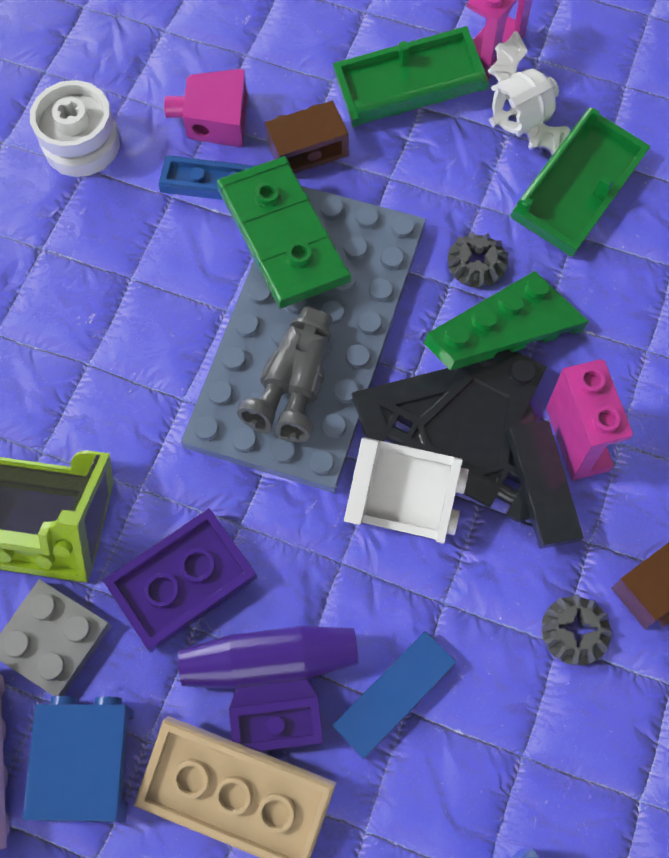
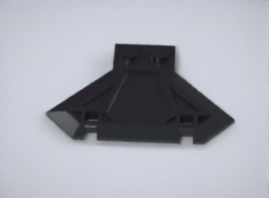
[351,350,547,522]

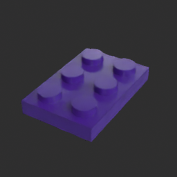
[102,508,258,653]

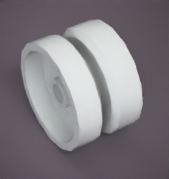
[30,80,120,177]

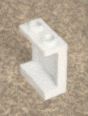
[344,437,469,544]

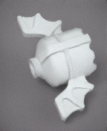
[488,31,570,155]

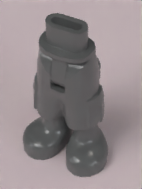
[237,307,332,442]

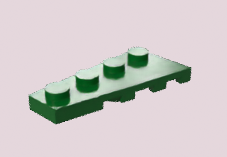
[423,271,589,371]

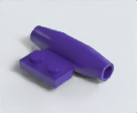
[178,626,359,751]

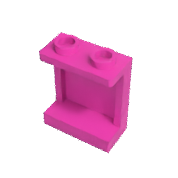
[546,359,633,481]

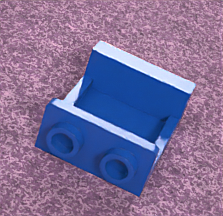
[22,696,134,822]

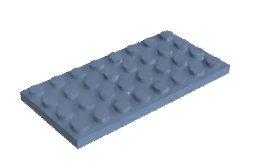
[181,186,426,493]

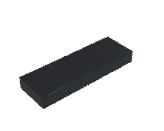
[507,420,584,549]

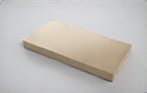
[134,716,337,858]

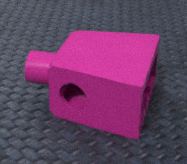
[164,69,248,147]

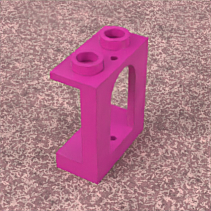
[466,0,533,80]

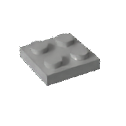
[0,579,111,696]

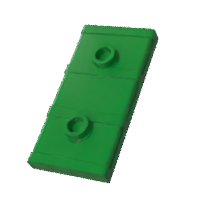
[333,26,489,127]
[510,107,651,256]
[217,156,351,309]

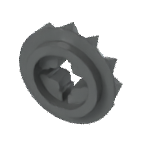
[447,231,508,288]
[541,595,613,666]

